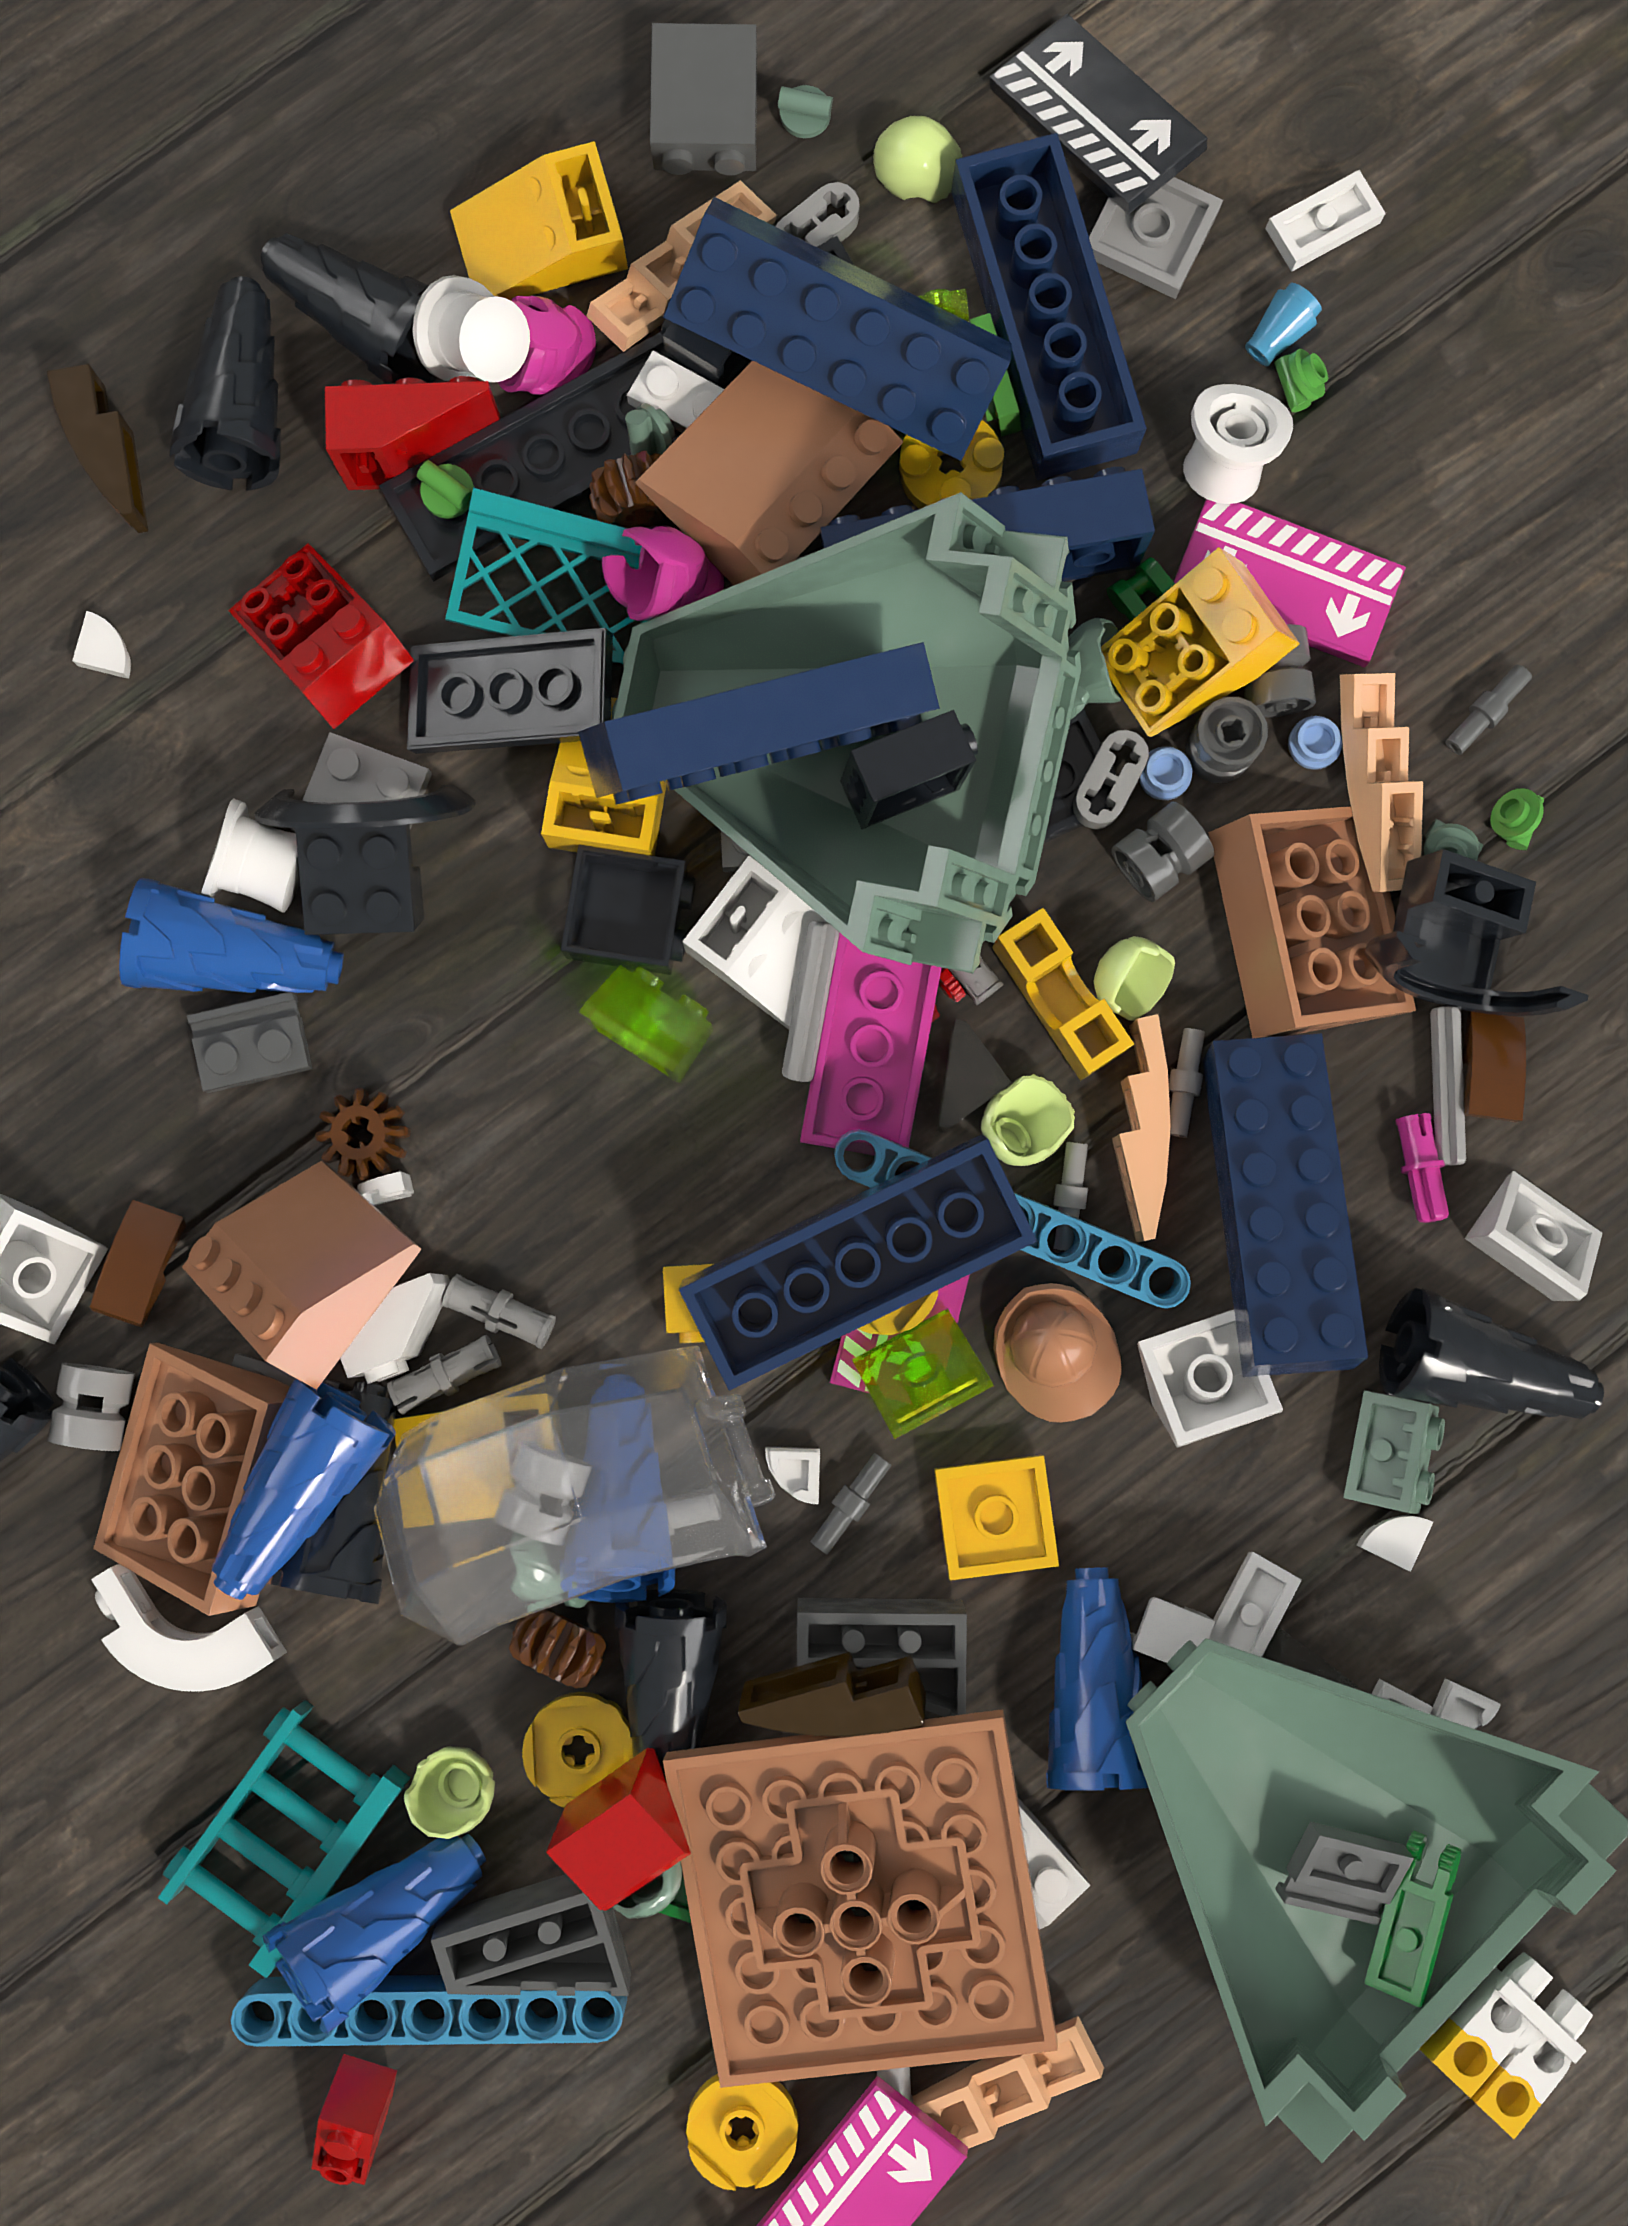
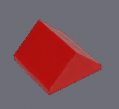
[546,1748,691,1911]

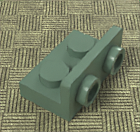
[1343,1390,1445,1514]

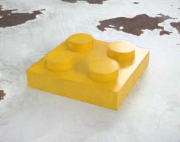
[934,1454,1059,1581]

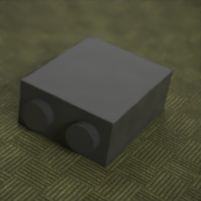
[650,23,758,175]

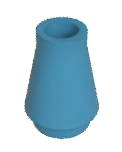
[1245,283,1322,366]

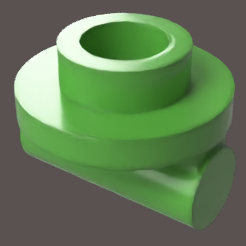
[1274,349,1328,412]
[417,460,474,519]
[1490,788,1544,850]

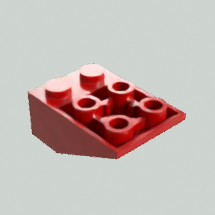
[325,376,501,490]
[228,543,414,729]

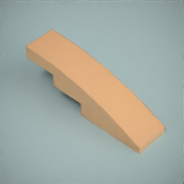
[586,180,777,352]
[1340,673,1423,892]
[1112,1014,1171,1243]
[913,2016,1104,2149]

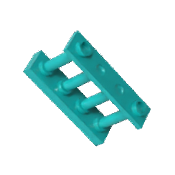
[158,1700,411,1979]

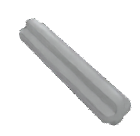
[782,921,839,1082]
[1430,1006,1466,1165]

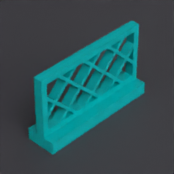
[445,488,648,665]

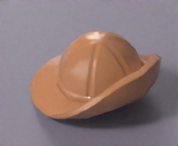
[993,1283,1121,1423]

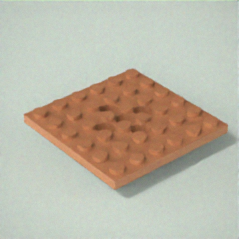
[663,1709,1058,2088]

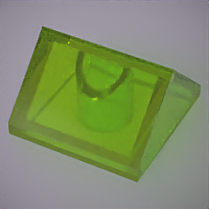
[852,1308,994,1439]

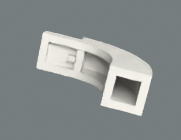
[91,1564,287,1692]

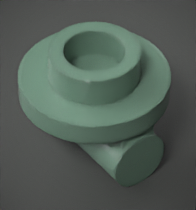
[778,85,833,138]
[625,403,675,455]
[1424,819,1483,861]

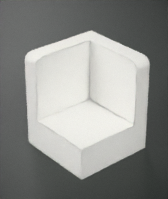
[1130,1597,1215,1663]

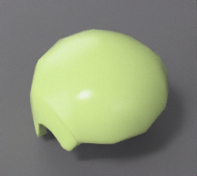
[1093,936,1175,1021]
[404,1746,495,1839]

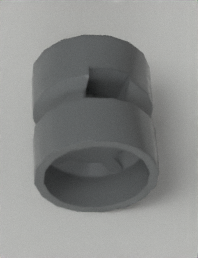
[1244,624,1316,718]
[1185,697,1268,783]
[1111,801,1214,902]

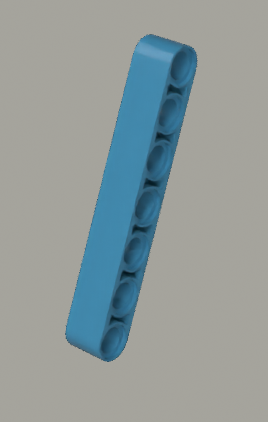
[834,1129,1191,1308]
[231,1975,627,2047]

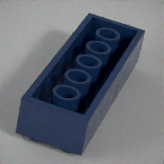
[951,133,1147,480]
[663,197,1012,461]
[820,467,1155,582]
[578,642,940,805]
[1203,1033,1368,1377]
[679,1134,1037,1391]

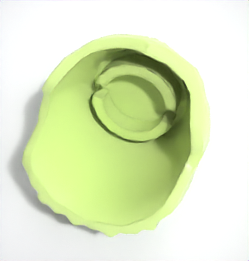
[873,116,962,203]
[981,1074,1075,1166]

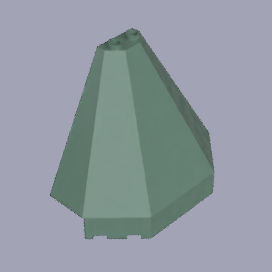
[612,492,1081,974]
[1126,1638,1628,2163]

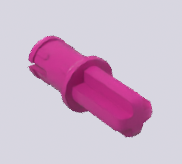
[1395,1113,1449,1223]

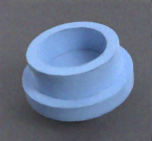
[1288,716,1343,770]
[1139,747,1192,800]

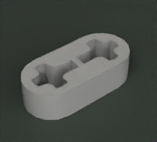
[775,182,860,247]
[1073,730,1149,829]

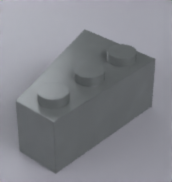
[797,1598,967,1717]
[431,1874,632,1996]

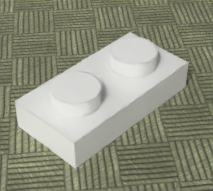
[1265,170,1385,272]
[627,351,724,433]
[1209,1552,1301,1657]

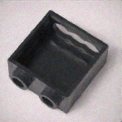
[840,709,978,829]
[561,845,696,975]

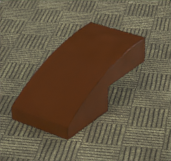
[1463,1011,1526,1122]
[90,1200,186,1328]

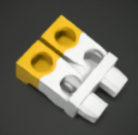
[1419,1952,1593,2139]

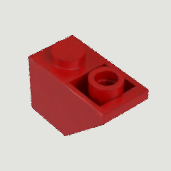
[311,2054,397,2185]

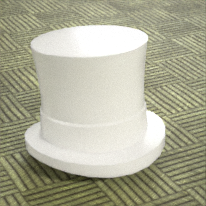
[413,275,530,382]
[1183,384,1293,504]
[201,798,300,913]

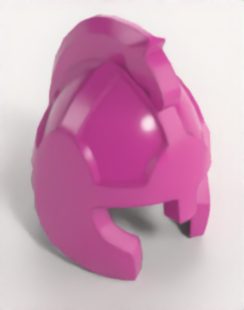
[497,296,596,395]
[602,526,724,621]

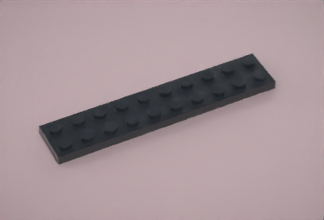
[379,236,855,582]

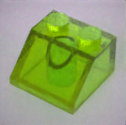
[579,965,714,1083]

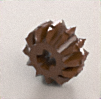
[589,450,668,529]
[315,1088,411,1181]
[509,1605,606,1689]

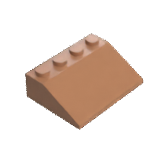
[635,361,903,585]
[1208,806,1416,1038]
[182,1161,421,1390]
[93,1343,290,1616]

